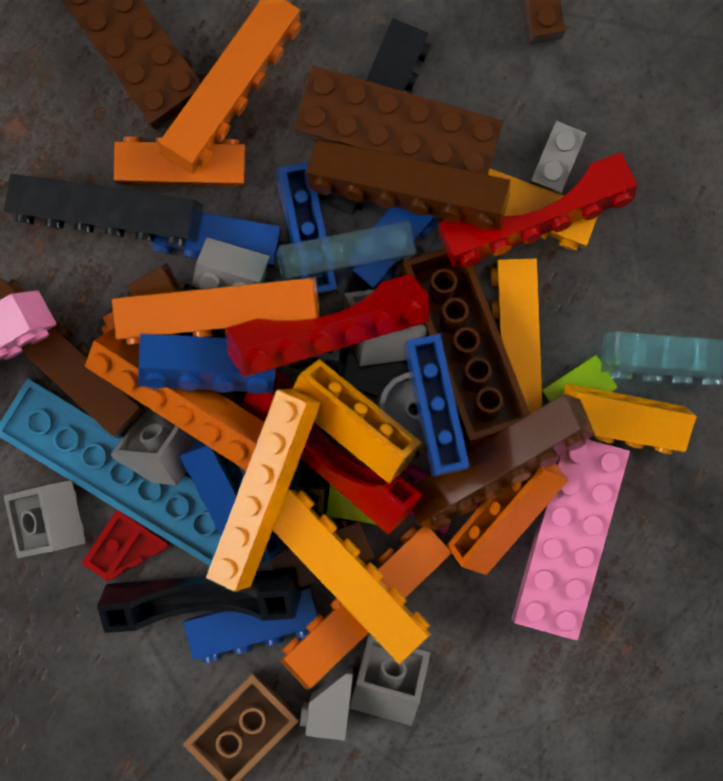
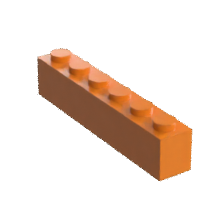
[159,0,302,174]
[112,278,320,344]
[85,327,265,471]
[279,525,452,689]

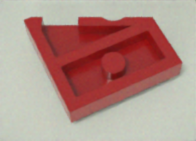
[81,510,170,582]

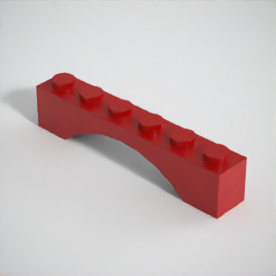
[439,152,637,269]
[226,274,429,377]
[240,368,422,535]

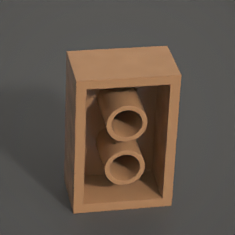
[182,670,300,781]

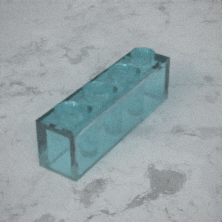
[276,221,416,281]
[601,331,723,386]

